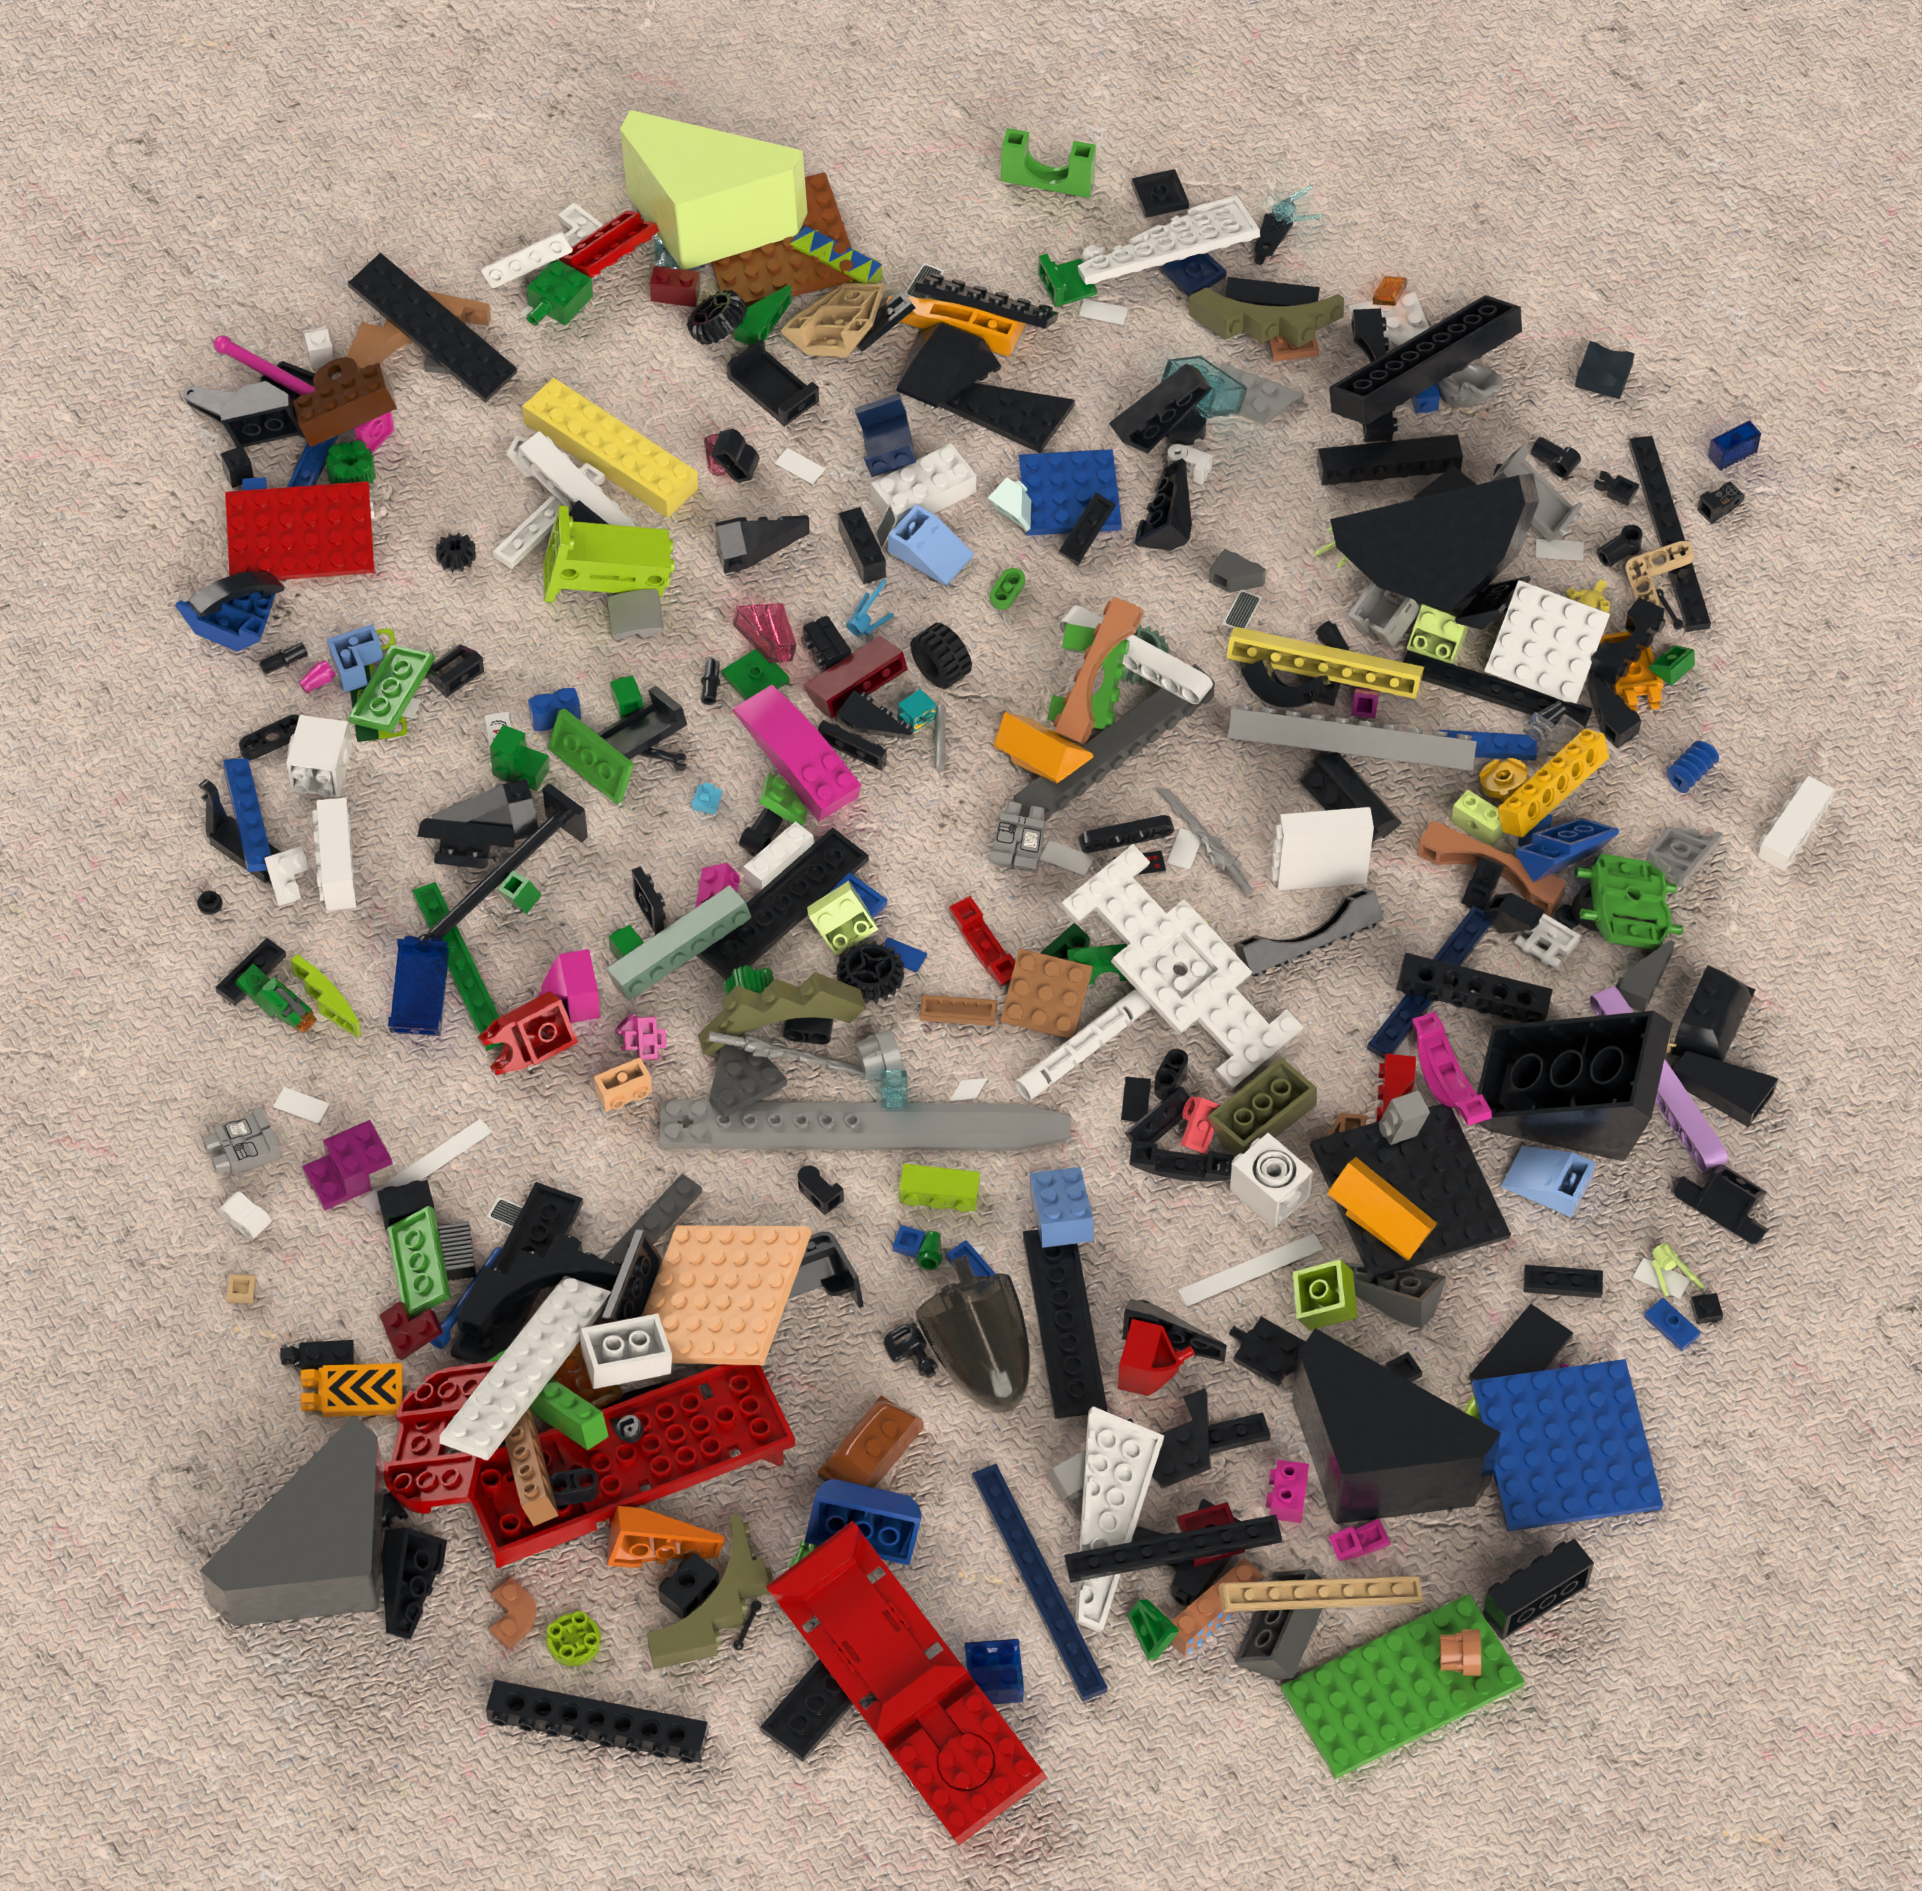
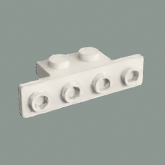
[482,232,573,288]

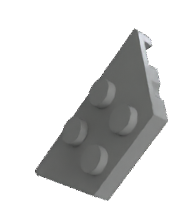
[1220,363,1304,425]
[1647,827,1723,888]

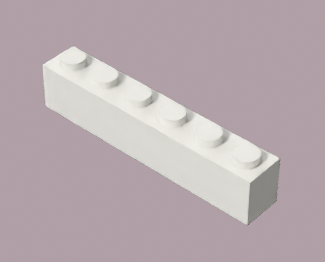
[516,431,637,527]

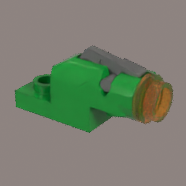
[235,964,317,1034]

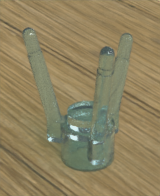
[1272,185,1323,224]

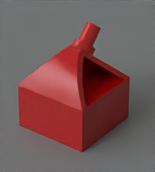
[1118,1319,1195,1396]

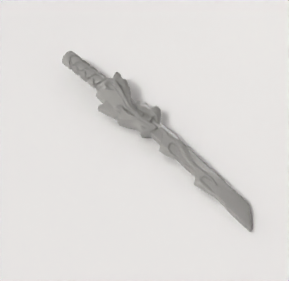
[1155,787,1253,896]
[708,1031,865,1076]

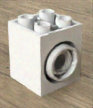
[287,715,352,798]
[1230,1133,1313,1228]

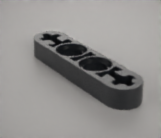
[1078,815,1175,853]

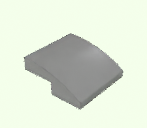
[607,589,664,641]

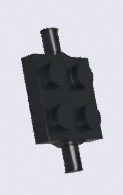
[1229,1316,1306,1387]

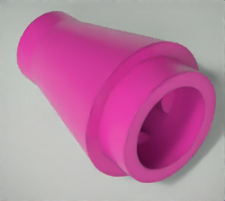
[298,660,336,694]

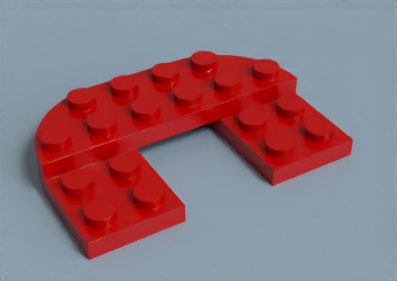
[384,1361,498,1514]

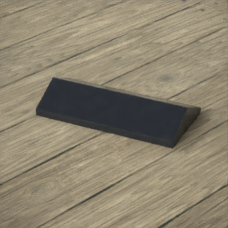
[1455,575,1531,630]

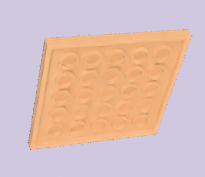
[641,1225,812,1365]

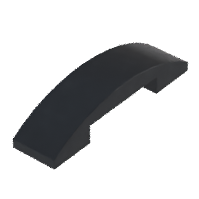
[188,571,285,617]
[1129,1140,1234,1182]

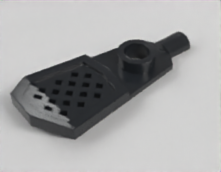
[1254,213,1293,265]

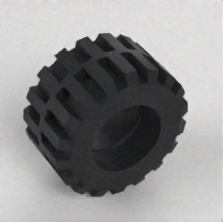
[910,622,972,689]

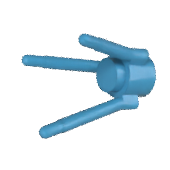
[846,579,894,637]

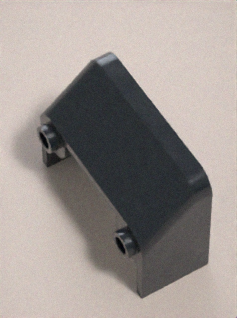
[788,1232,864,1308]

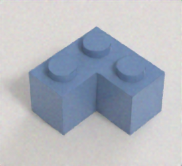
[327,624,383,692]

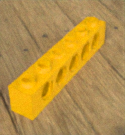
[1497,729,1609,838]

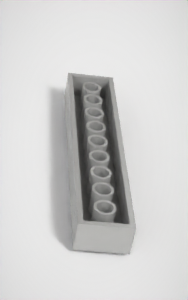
[1228,704,1477,771]

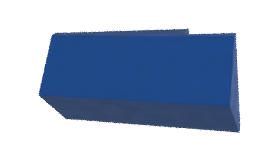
[1516,818,1619,883]

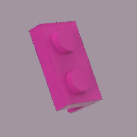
[695,863,740,908]

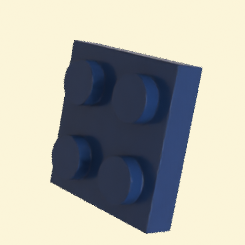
[1161,253,1227,297]

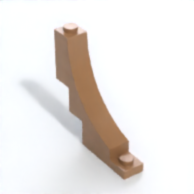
[347,290,491,371]

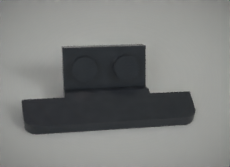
[417,818,515,869]
[1674,1165,1769,1245]

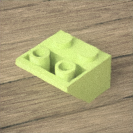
[1406,603,1469,664]
[807,881,878,956]

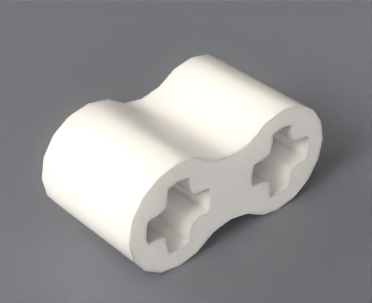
[218,1191,272,1240]

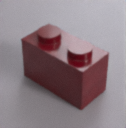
[650,266,701,307]

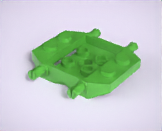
[1574,853,1683,950]

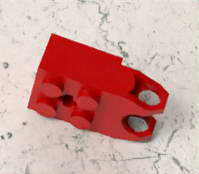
[477,991,578,1075]

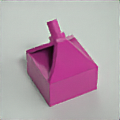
[538,949,600,1023]

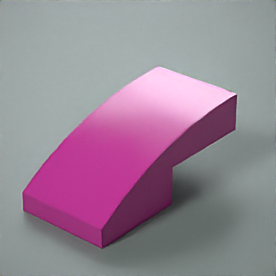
[1329,1519,1391,1561]

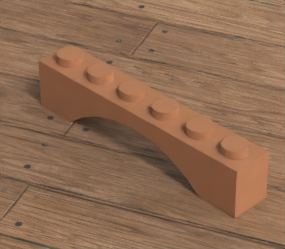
[1054,596,1145,745]
[1417,820,1566,917]

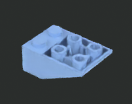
[888,504,974,586]
[1501,1146,1596,1218]

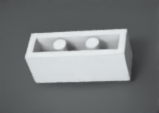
[744,821,814,893]

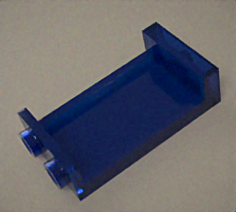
[388,936,450,1036]

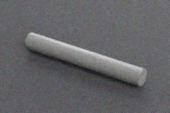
[935,705,946,771]

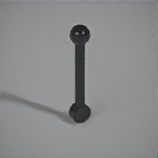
[1656,589,1683,630]
[733,1601,762,1651]

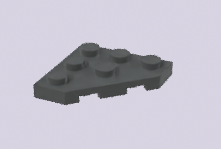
[709,1035,787,1118]

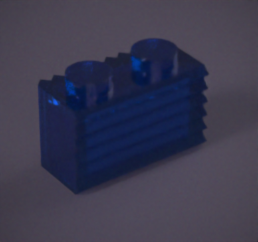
[1707,420,1761,471]

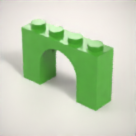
[1001,128,1096,198]
[1047,623,1130,731]

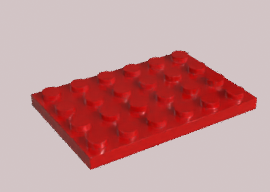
[225,481,375,580]

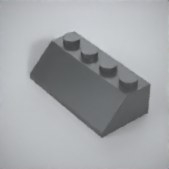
[1235,1569,1323,1679]

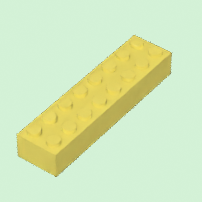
[523,377,698,518]

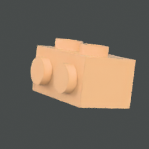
[594,1058,652,1112]

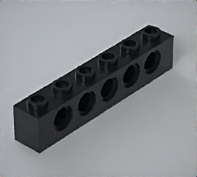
[1396,952,1553,1023]

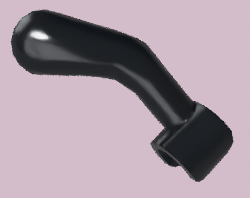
[638,748,687,771]

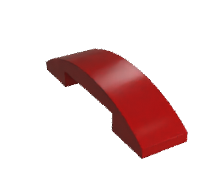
[949,896,1016,986]

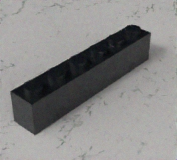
[1317,434,1463,485]

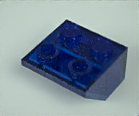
[964,1639,1024,1705]

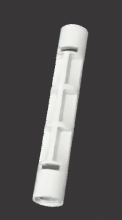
[1014,989,1151,1101]

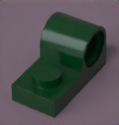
[1040,923,1090,959]

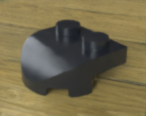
[1166,405,1207,445]

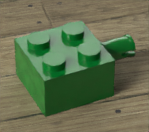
[526,259,593,326]

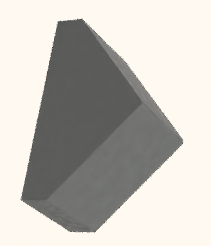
[200,1416,384,1626]

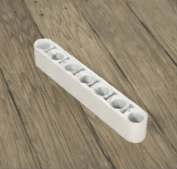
[1059,605,1213,704]

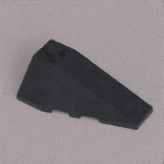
[1135,458,1192,551]
[1122,1299,1227,1362]
[381,1527,447,1640]

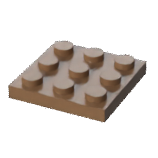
[1000,948,1093,1039]

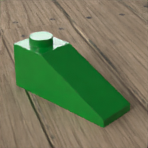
[734,285,792,346]

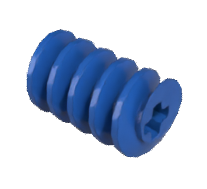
[1666,740,1719,793]

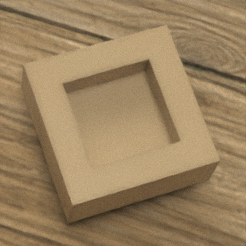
[226,1275,256,1304]

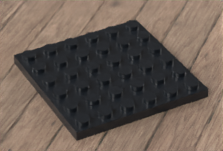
[1309,1104,1511,1279]

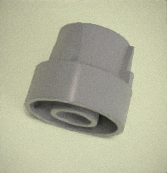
[856,1029,903,1078]

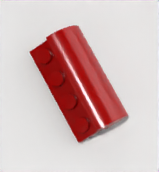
[559,210,659,278]

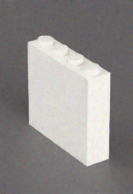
[1271,807,1374,891]

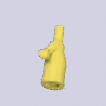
[1566,579,1610,613]

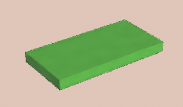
[348,644,435,733]
[547,708,634,804]
[387,1206,451,1318]

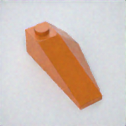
[607,1506,725,1568]

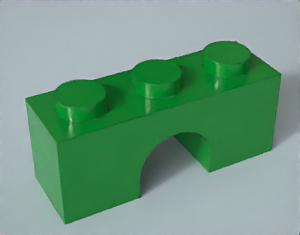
[1067,943,1128,985]

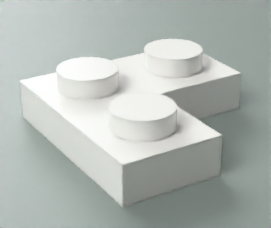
[558,203,604,246]
[264,846,309,906]

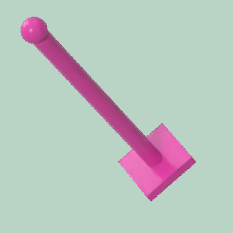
[214,335,394,454]

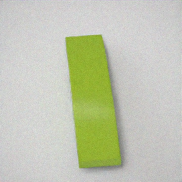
[290,954,361,1038]

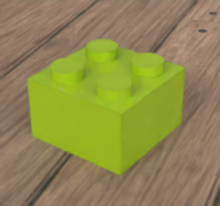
[1293,1259,1358,1330]

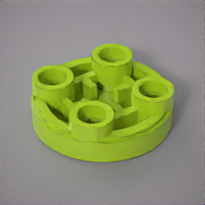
[546,1611,601,1666]

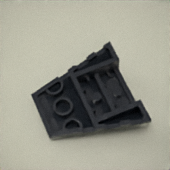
[896,322,1001,408]

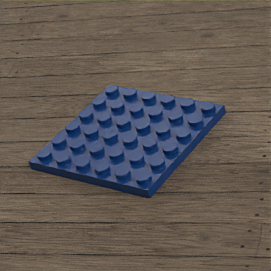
[1471,1359,1663,1532]

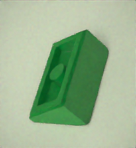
[1649,645,1695,685]

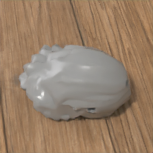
[1436,364,1503,408]

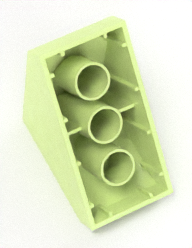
[620,110,808,270]

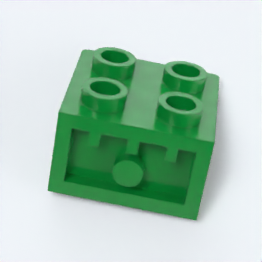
[1038,253,1097,307]

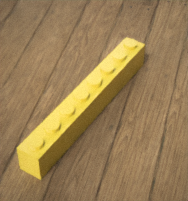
[1226,627,1424,699]

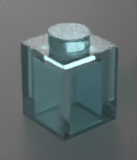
[880,1070,908,1109]

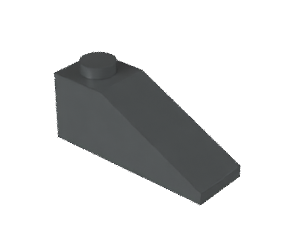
[1616,940,1675,1012]

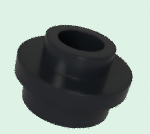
[197,890,223,915]

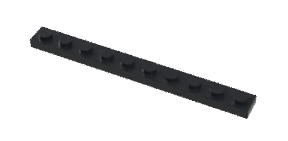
[1629,436,1711,632]

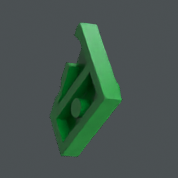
[1127,1599,1180,1661]

